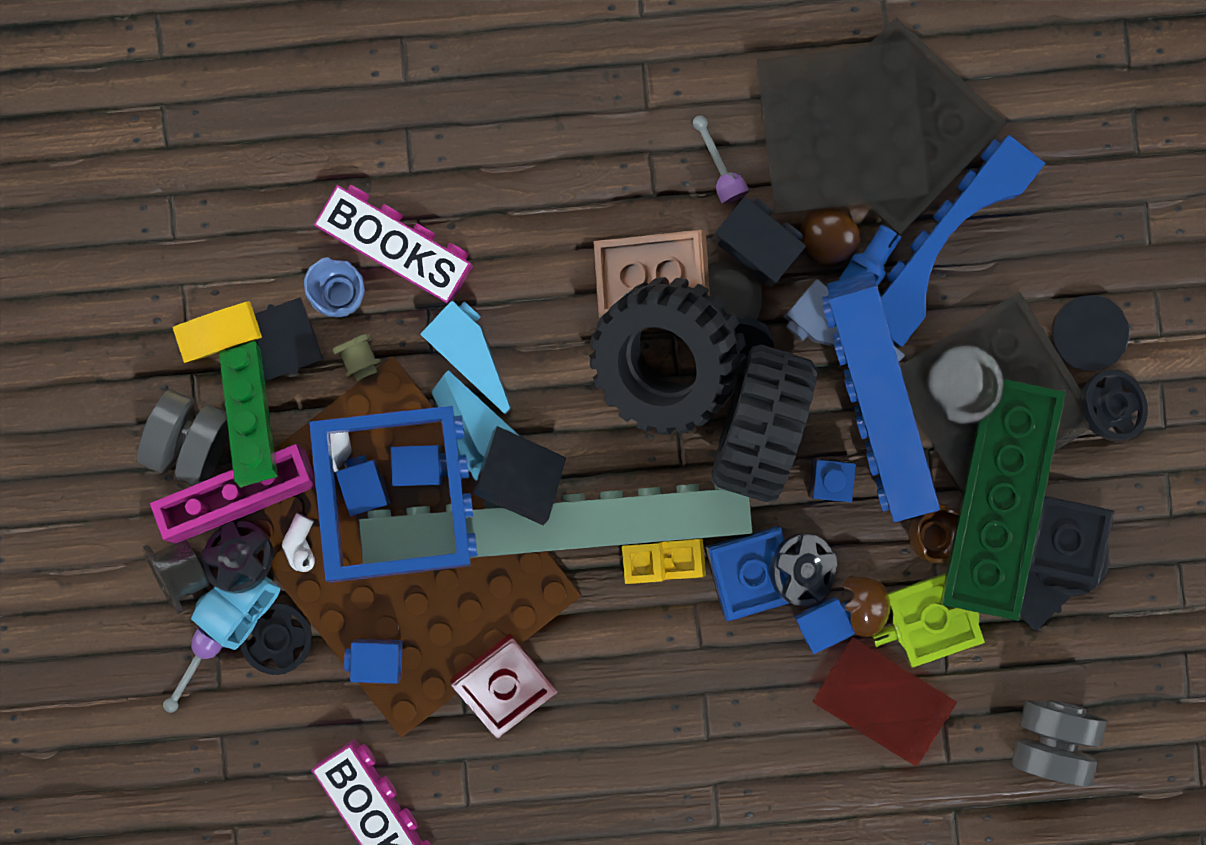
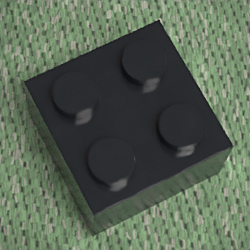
[711,196,806,288]

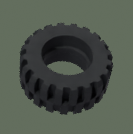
[589,277,747,435]
[711,344,818,503]

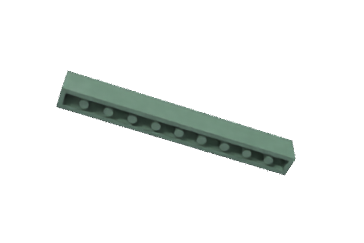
[359,484,752,564]

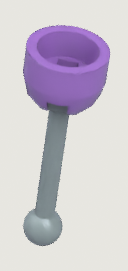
[692,115,750,205]
[163,627,223,713]

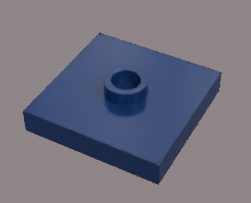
[705,526,799,622]

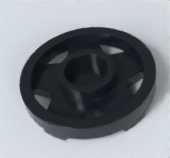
[1080,370,1148,442]
[201,521,273,594]
[770,533,838,606]
[240,603,312,675]

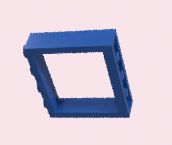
[309,406,478,583]

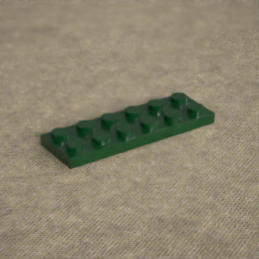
[940,376,1066,621]

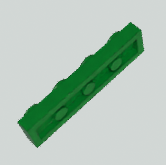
[219,341,278,487]

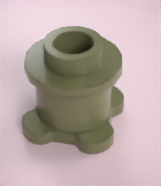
[332,334,381,382]

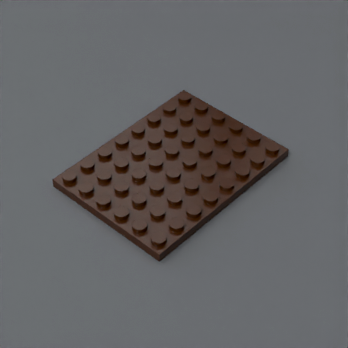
[233,356,582,738]

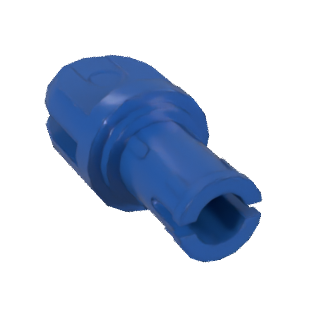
[839,225,901,287]

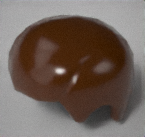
[799,207,860,267]
[908,504,958,564]
[844,576,891,637]

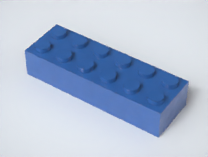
[822,271,940,522]

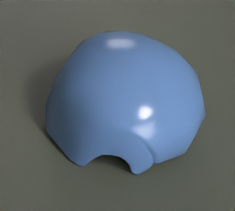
[303,257,365,317]

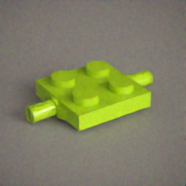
[872,573,985,668]

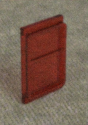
[812,637,957,767]

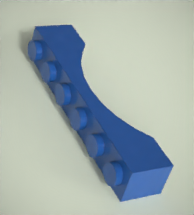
[879,135,1046,348]

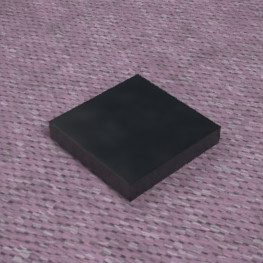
[473,426,566,526]
[1029,496,1115,586]

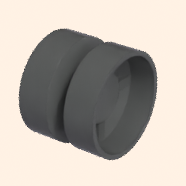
[137,389,229,486]
[1011,700,1107,787]

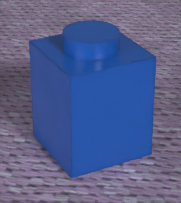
[391,445,448,486]
[336,455,391,516]
[809,459,856,503]
[793,596,855,654]
[344,639,403,684]

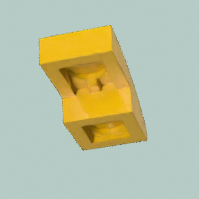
[172,301,262,363]
[622,538,706,584]

